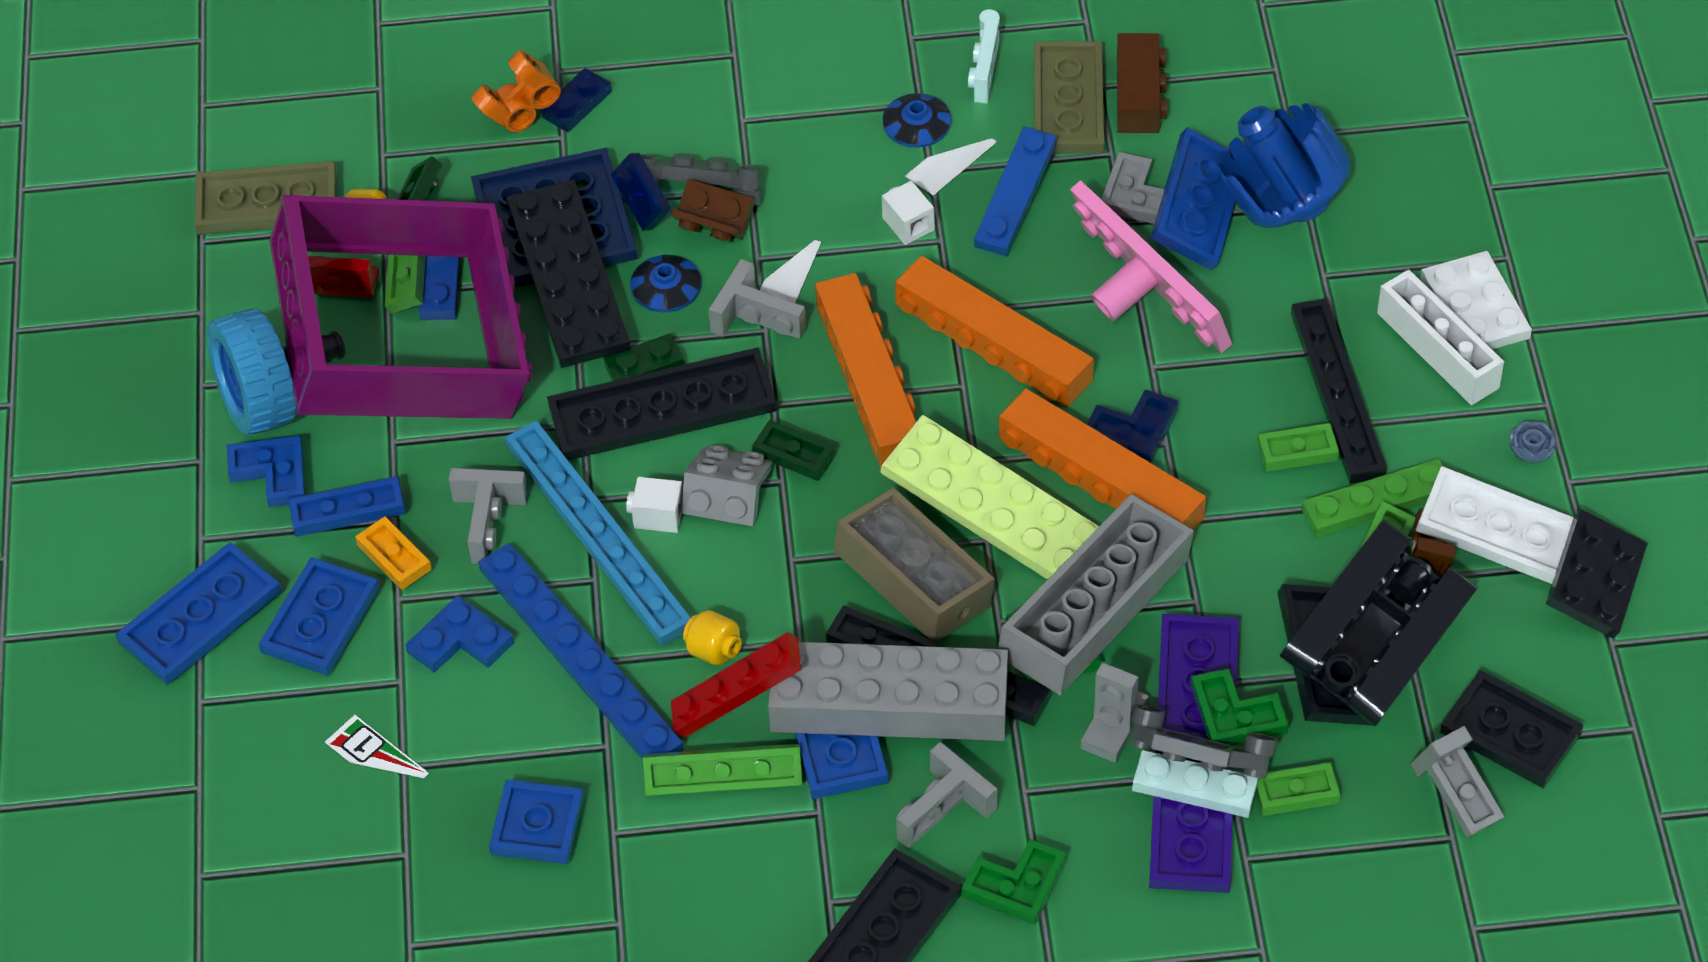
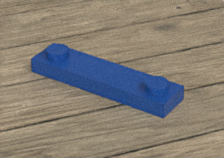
[974,127,1057,257]
[419,256,461,320]

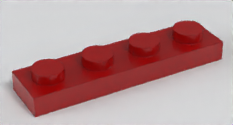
[671,632,802,738]

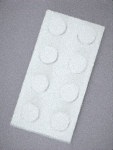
[1415,466,1574,584]

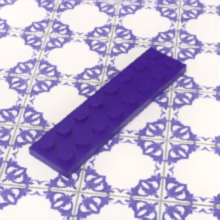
[1149,614,1239,893]

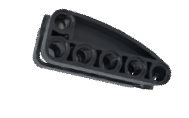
[1280,519,1478,727]

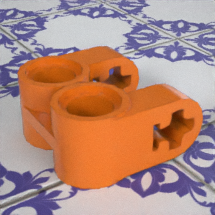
[471,49,561,132]

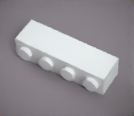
[1377,269,1504,405]

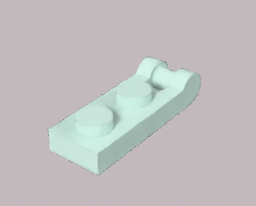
[968,9,1000,104]

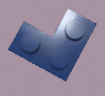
[227,435,305,507]
[405,596,514,673]

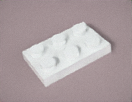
[1420,251,1532,349]

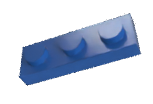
[288,476,406,537]

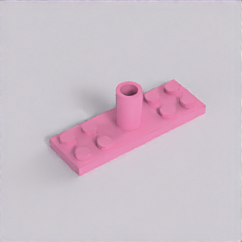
[1070,180,1232,353]

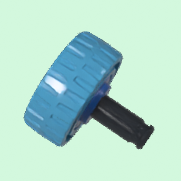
[207,308,346,435]

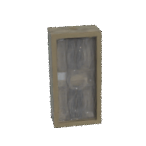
[834,487,995,642]

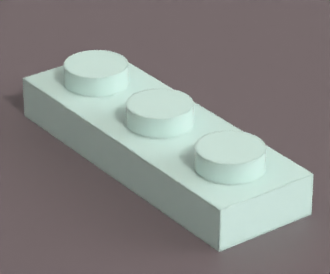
[1132,750,1258,818]

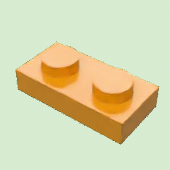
[355,516,432,590]

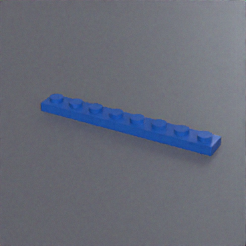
[478,543,684,760]

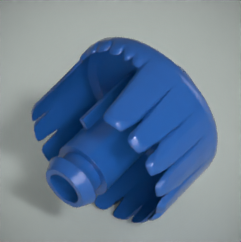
[1217,103,1351,228]

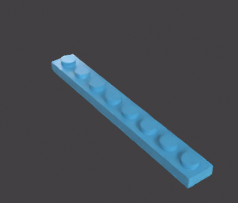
[505,420,691,646]

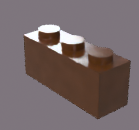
[1117,33,1167,133]

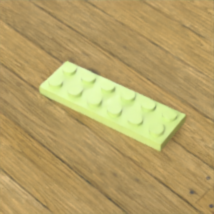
[880,415,1099,580]

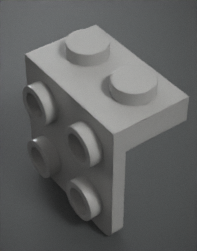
[681,445,773,527]

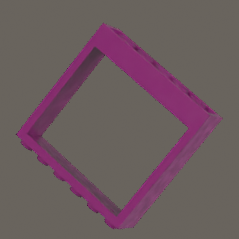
[269,195,532,419]

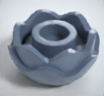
[1510,421,1556,463]

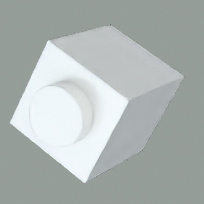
[882,181,935,245]
[626,477,683,533]

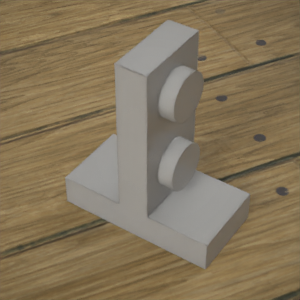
[709,259,807,339]
[449,468,528,564]
[1081,662,1149,763]
[1410,726,1504,838]
[896,742,997,849]

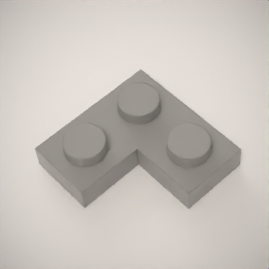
[1101,152,1164,224]

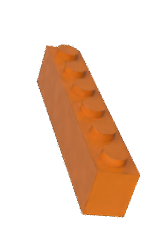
[895,255,1094,408]
[815,273,916,469]
[999,388,1206,530]

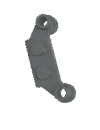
[630,153,762,205]
[1131,704,1278,778]

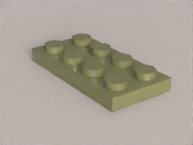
[1034,41,1104,153]
[194,161,336,235]

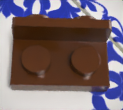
[670,179,756,243]

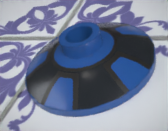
[883,93,951,147]
[630,255,701,312]

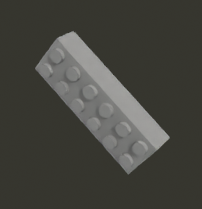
[998,494,1194,695]
[768,642,1008,741]

